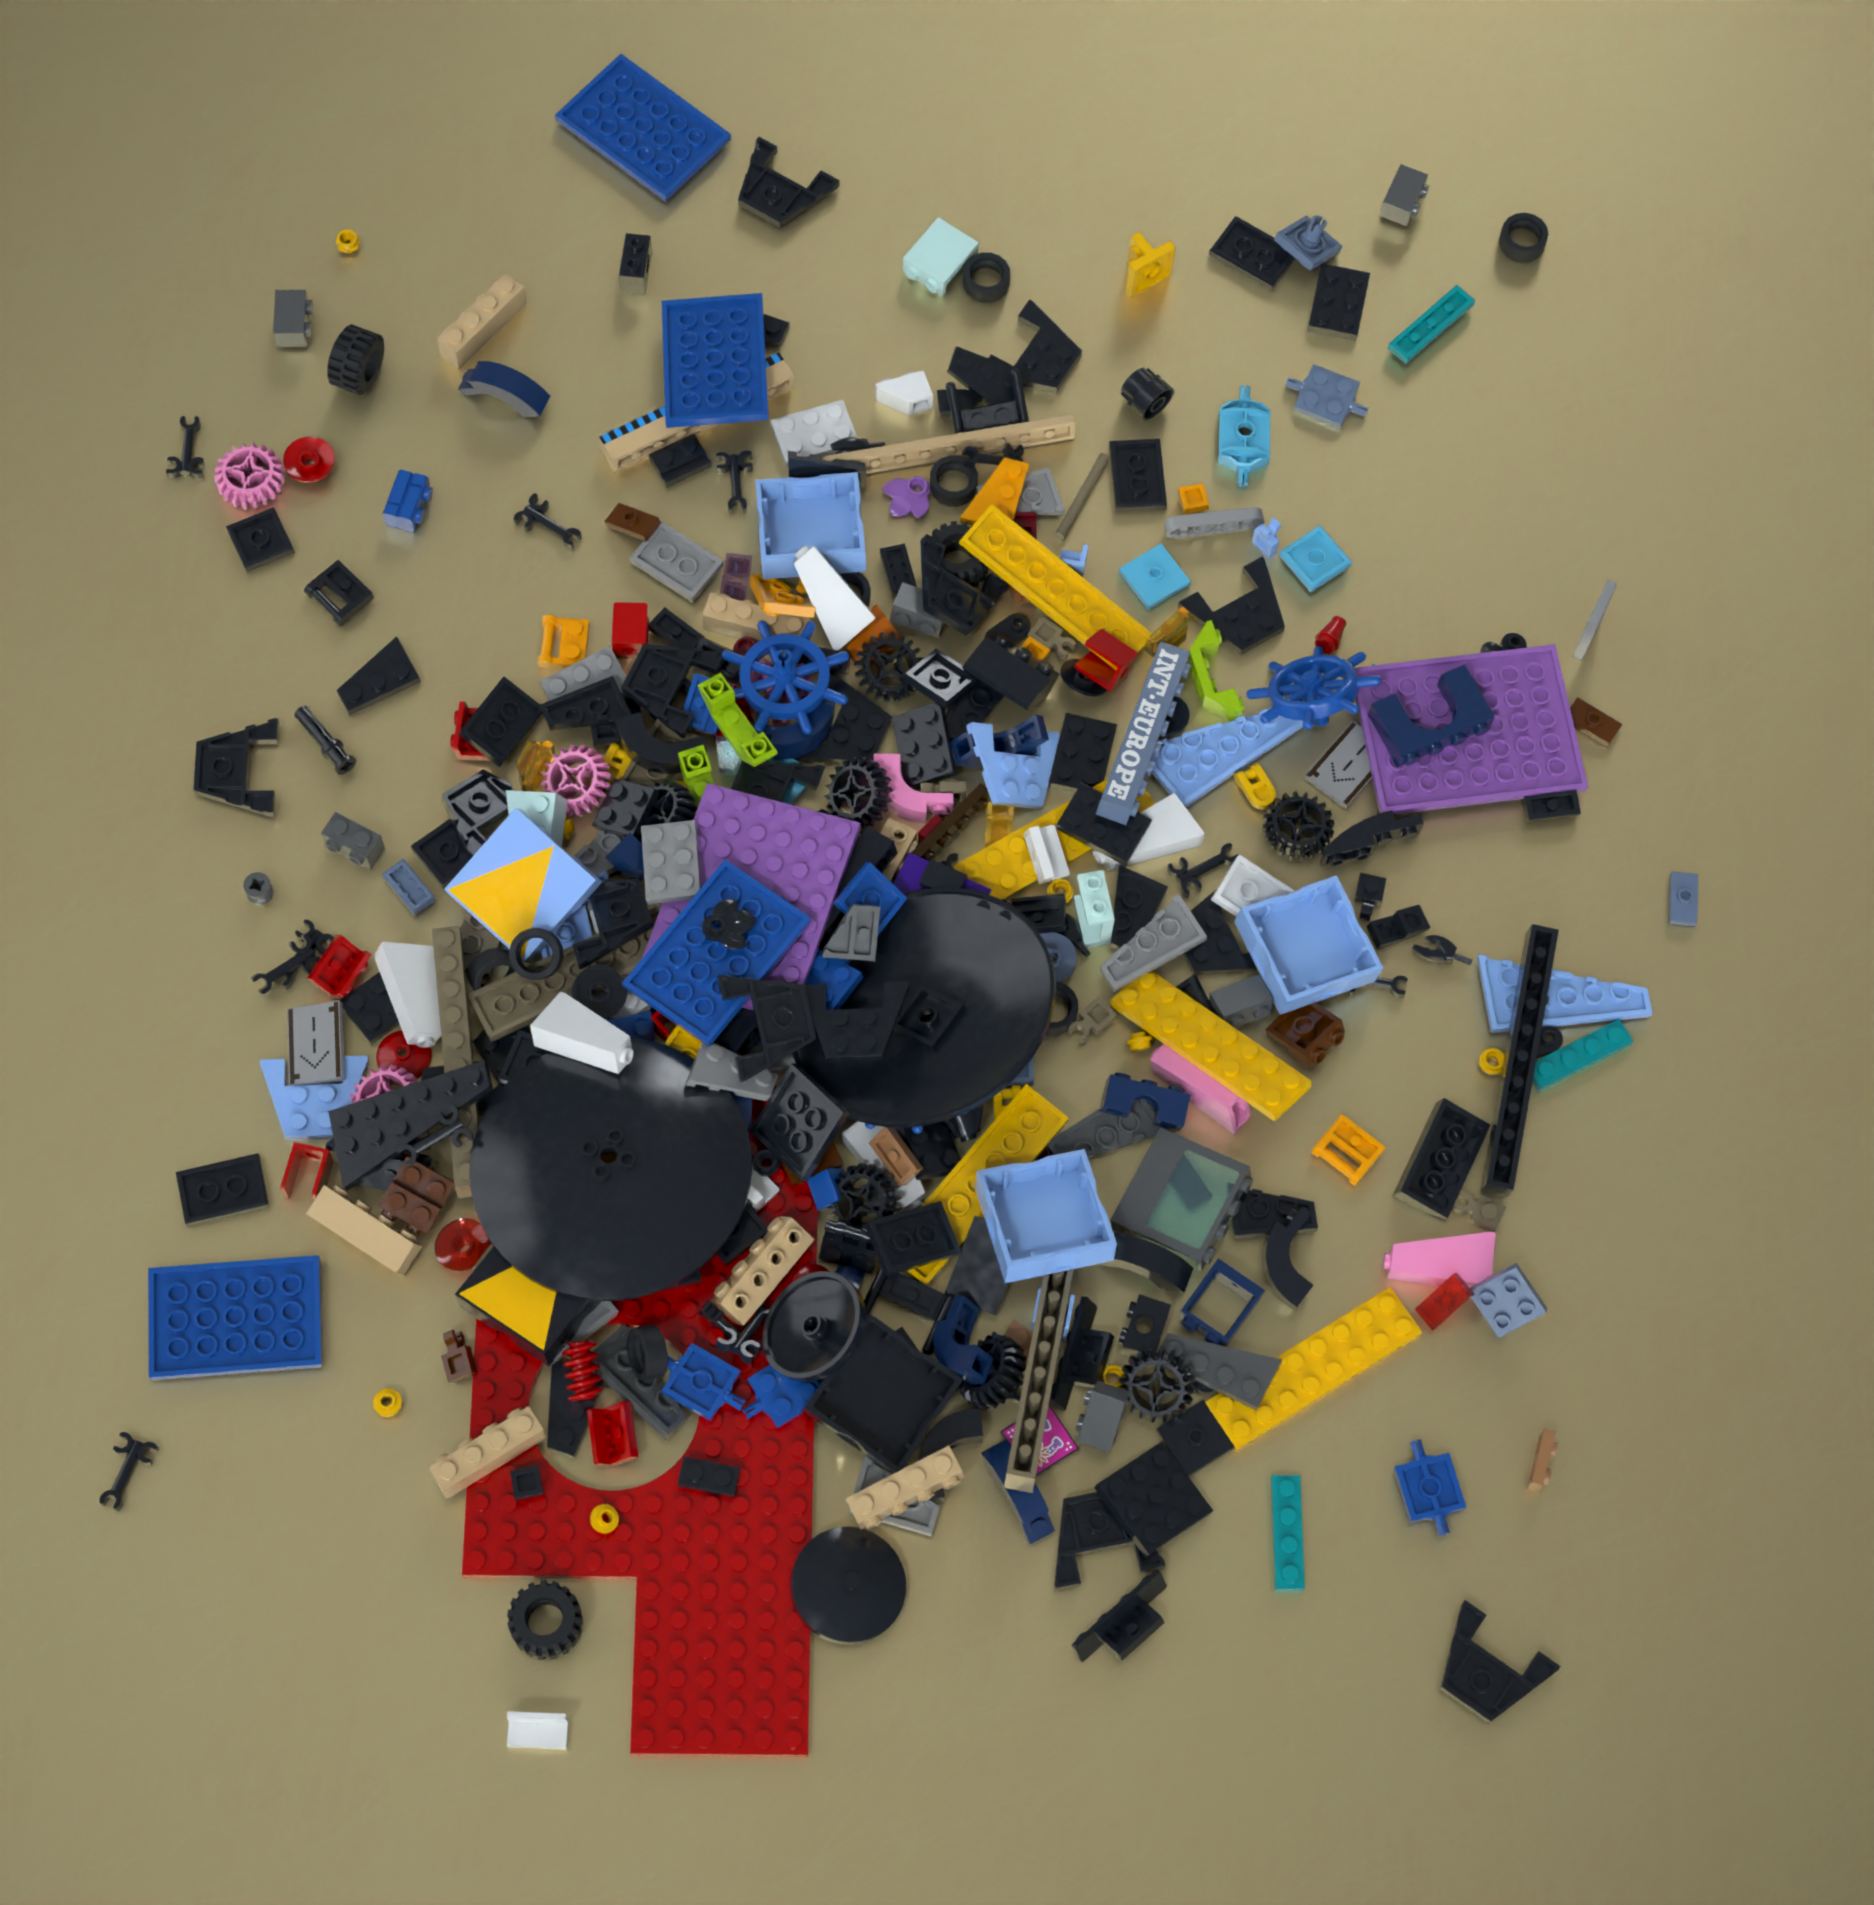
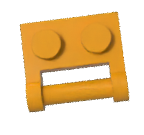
[537,615,590,669]
[1311,1114,1386,1186]

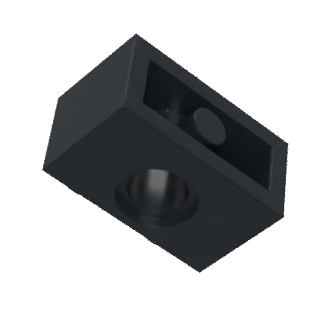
[619,233,652,295]
[1118,1294,1171,1359]

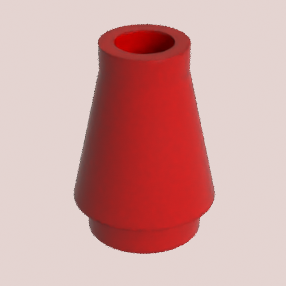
[1315,616,1347,654]

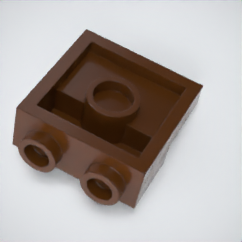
[1265,1002,1345,1068]
[378,1155,455,1235]

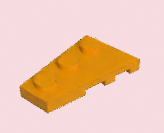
[960,457,1029,525]
[749,574,816,618]

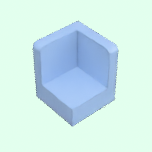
[1059,544,1089,577]

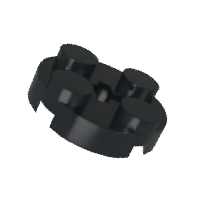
[571,964,627,1020]

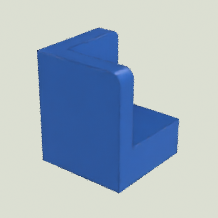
[807,1168,844,1211]

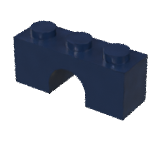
[1099,1073,1191,1131]

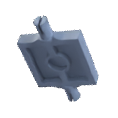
[1285,364,1369,429]

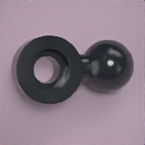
[1480,633,1527,653]

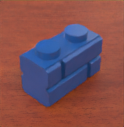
[383,469,433,532]

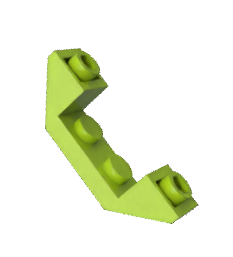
[1187,620,1245,722]
[698,672,778,767]
[678,745,714,815]

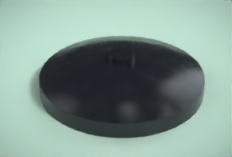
[762,1271,866,1382]
[790,1527,906,1645]

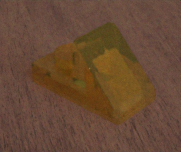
[985,802,1014,848]

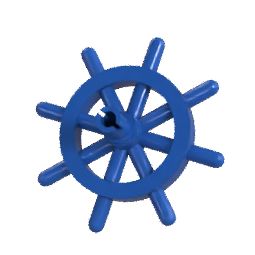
[722,620,849,735]
[1246,646,1381,730]

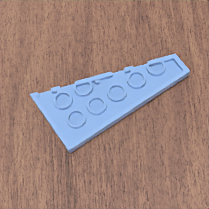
[1150,707,1303,807]
[1477,954,1652,1033]

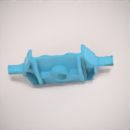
[1218,385,1270,488]

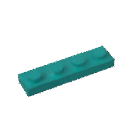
[1388,285,1475,364]
[1533,1019,1633,1092]
[1270,1475,1305,1592]

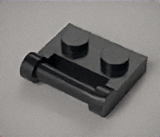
[304,560,374,626]

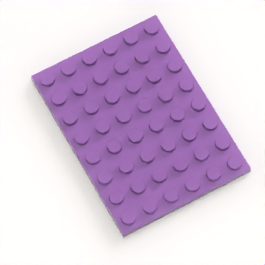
[1355,644,1588,814]
[642,783,861,1011]

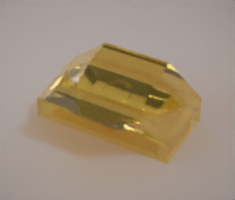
[1145,607,1190,657]
[515,740,556,792]

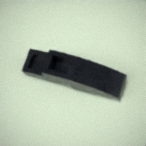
[1320,810,1424,867]

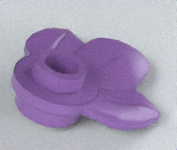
[882,476,930,518]

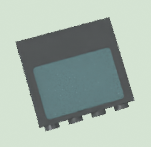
[1110,1127,1253,1271]

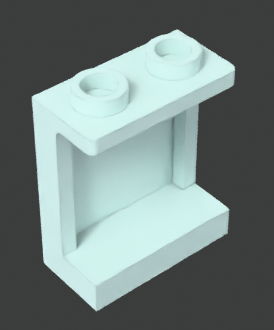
[903,217,979,296]
[1073,870,1115,948]

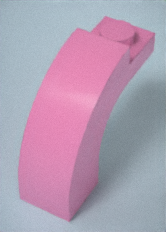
[874,754,953,823]

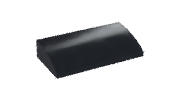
[1392,1098,1491,1220]

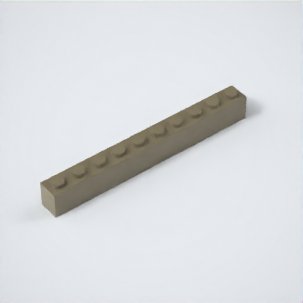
[432,926,480,1198]
[1004,1269,1074,1493]

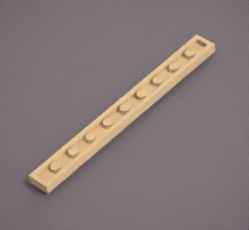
[823,414,1075,474]

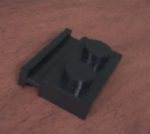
[649,434,712,488]
[1012,893,1066,934]

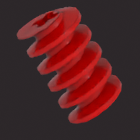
[562,1340,603,1401]

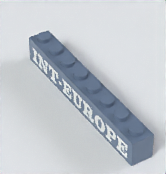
[1096,641,1191,825]

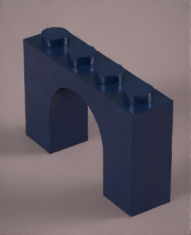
[1368,664,1495,767]

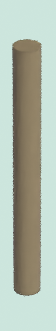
[1055,453,1109,539]

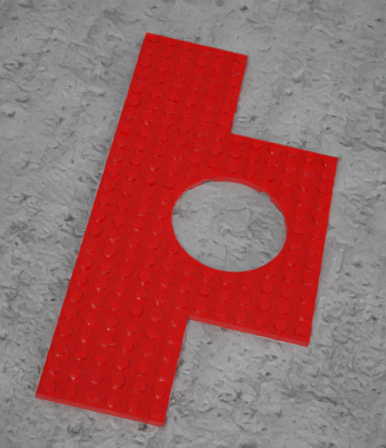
[462,1086,818,1757]

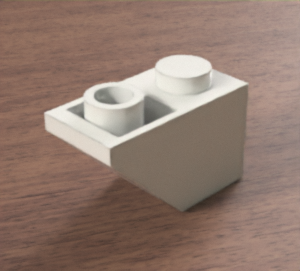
[875,370,933,415]

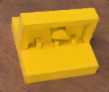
[1126,232,1176,298]

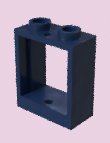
[1178,1258,1265,1347]

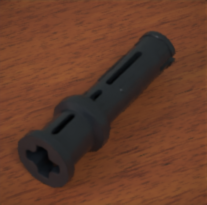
[294,705,357,775]

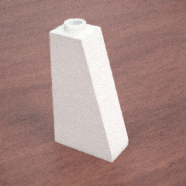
[794,544,876,651]
[1093,792,1205,871]
[374,942,441,1048]
[530,992,633,1074]
[842,1121,925,1213]

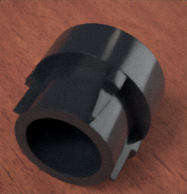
[1121,368,1174,421]

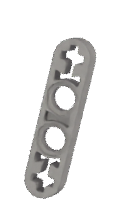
[1164,507,1264,538]

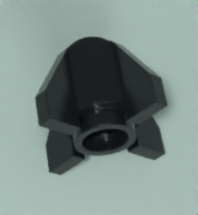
[944,1104,984,1143]

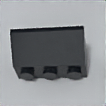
[962,632,1059,710]

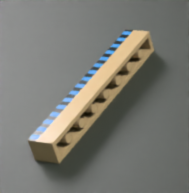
[599,352,794,473]

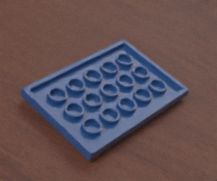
[555,54,731,202]
[662,293,769,428]
[622,859,812,1047]
[148,1255,323,1381]

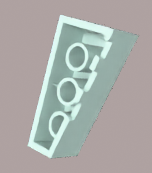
[506,790,568,848]

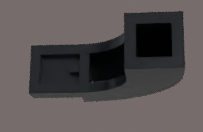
[615,712,707,774]
[1262,1206,1314,1309]
[1095,1232,1194,1293]
[918,1408,983,1505]

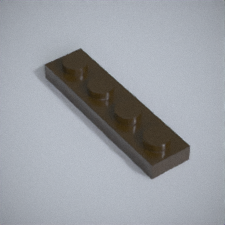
[911,783,989,861]

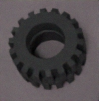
[327,324,384,395]
[931,521,989,588]
[507,1580,583,1660]

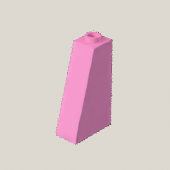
[1150,1044,1251,1135]
[1383,1232,1496,1291]

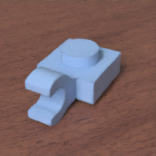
[1252,517,1281,559]

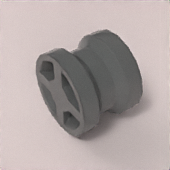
[243,872,274,905]

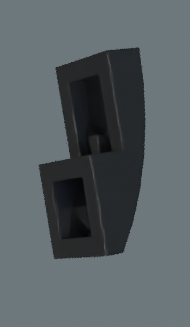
[1366,905,1431,950]

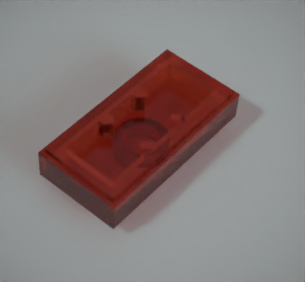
[1415,1273,1475,1331]

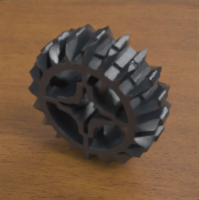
[854,632,924,703]
[824,757,893,829]
[638,780,697,843]
[1262,791,1334,862]
[830,1163,902,1229]
[958,1333,1027,1410]
[1119,1346,1196,1423]

